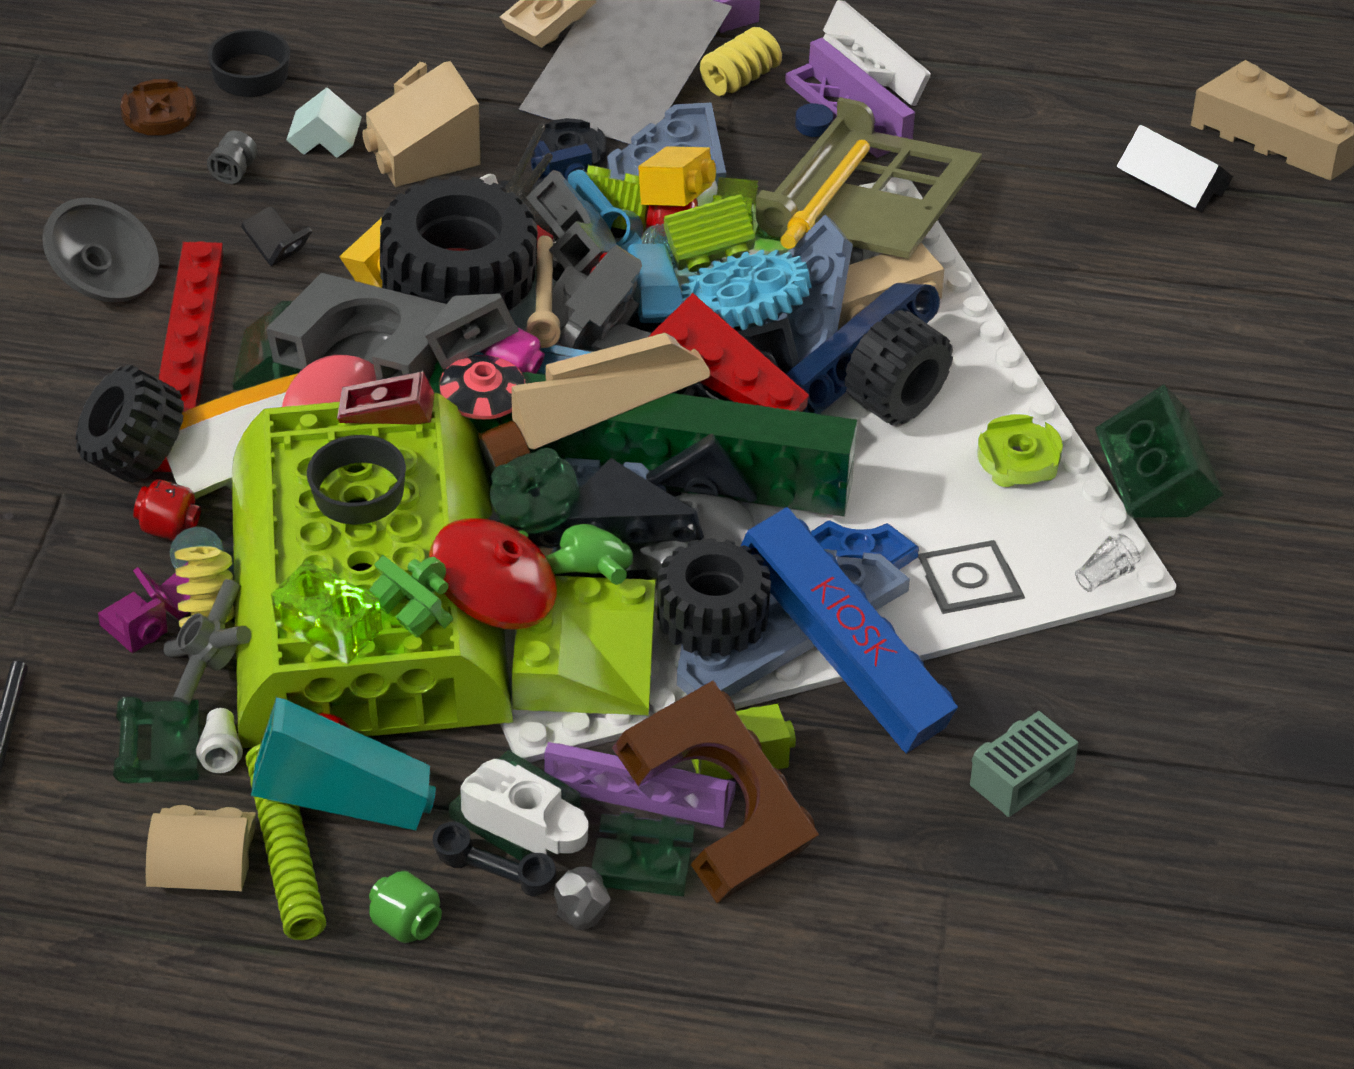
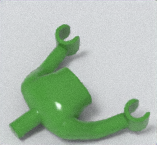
[519,524,633,585]

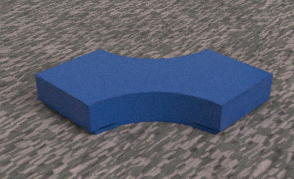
[811,520,919,570]

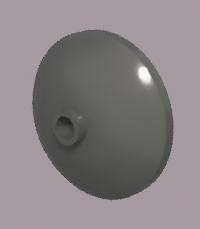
[42,198,159,303]
[626,493,755,578]

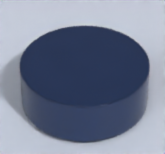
[795,103,833,137]

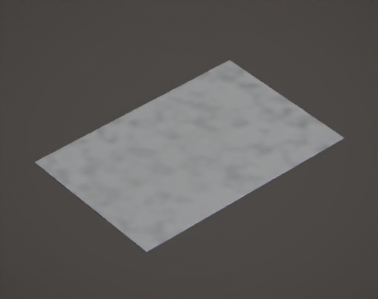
[519,0,732,144]

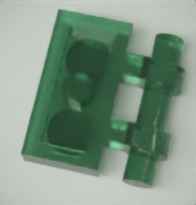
[592,811,695,897]

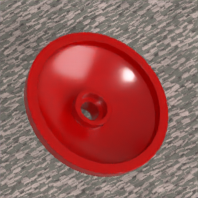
[429,518,557,629]

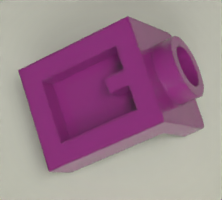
[98,592,168,653]

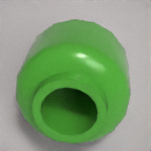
[369,871,442,943]

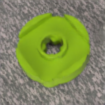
[977,414,1063,487]

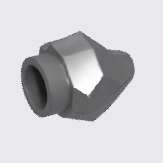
[554,867,611,930]

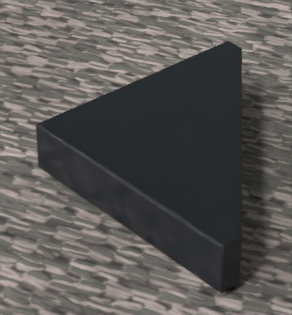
[646,433,757,502]

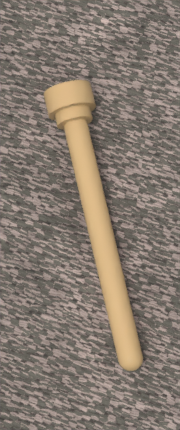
[527,236,560,348]

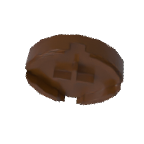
[120,79,197,135]

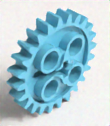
[681,249,812,330]

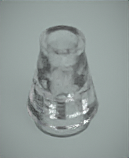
[1075,534,1141,592]

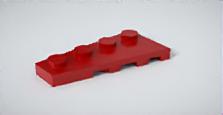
[648,293,809,412]

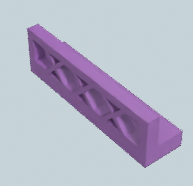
[785,38,915,158]
[544,742,736,828]

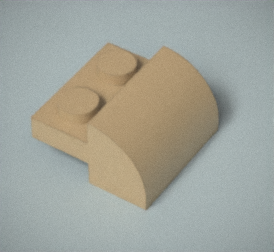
[146,805,256,891]

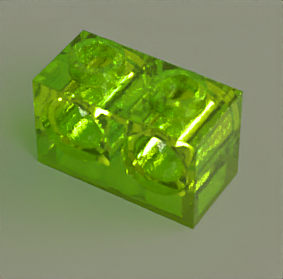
[271,560,383,664]

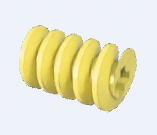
[700,27,782,97]
[175,546,235,629]

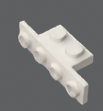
[823,0,930,106]

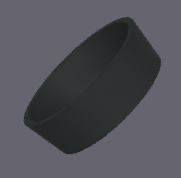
[208,29,290,97]
[307,435,406,525]

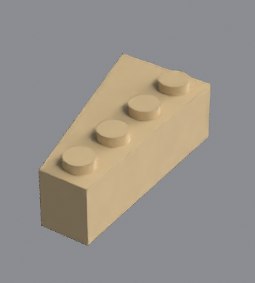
[1191,60,1354,181]

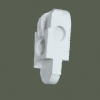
[461,759,588,855]

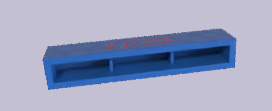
[741,507,958,754]

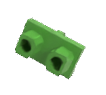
[366,555,454,638]

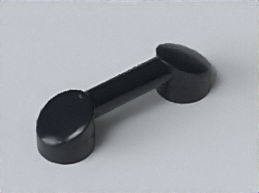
[433,821,557,896]

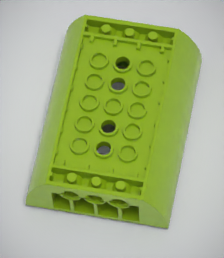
[232,393,513,748]

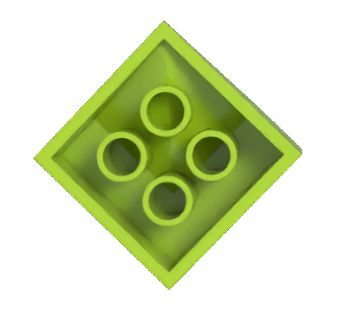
[512,576,655,716]

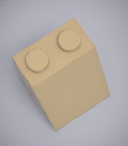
[363,61,481,187]

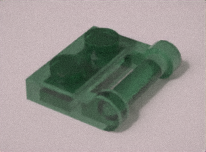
[113,697,200,784]

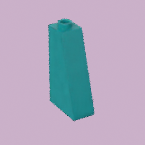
[251,697,436,830]

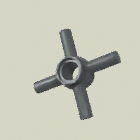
[164,579,251,706]

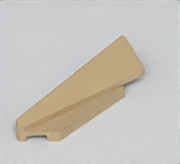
[512,333,710,449]

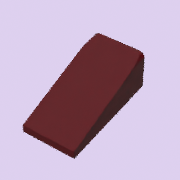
[337,372,434,425]

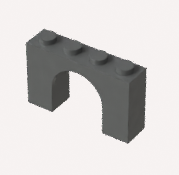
[266,273,447,382]

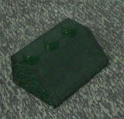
[1095,384,1224,518]

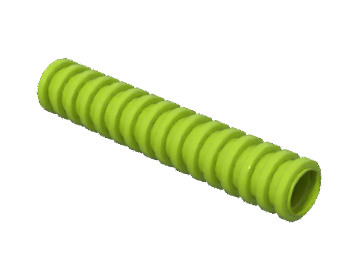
[246,744,326,940]

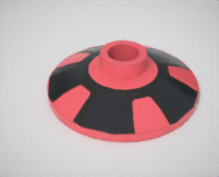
[440,355,526,420]

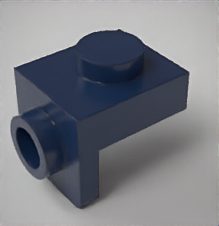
[531,141,592,181]

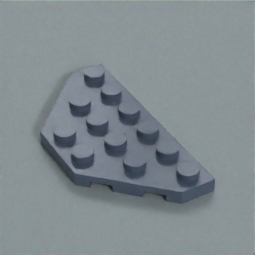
[676,549,910,696]

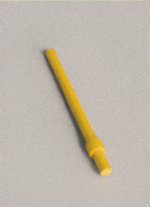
[781,140,870,249]

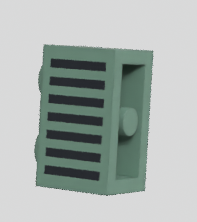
[970,711,1078,817]

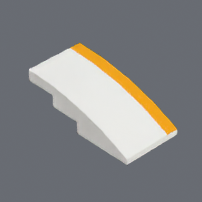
[166,373,299,499]

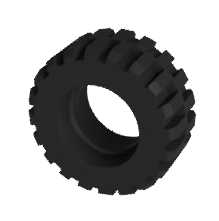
[380,176,538,311]

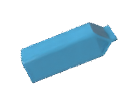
[627,244,682,323]

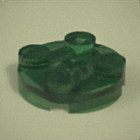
[490,448,580,533]

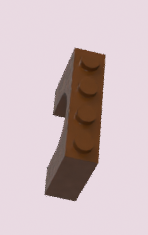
[612,680,819,903]

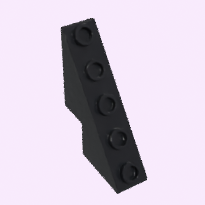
[488,458,704,547]

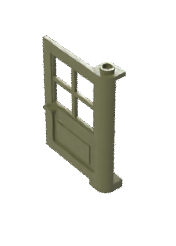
[756,97,982,259]

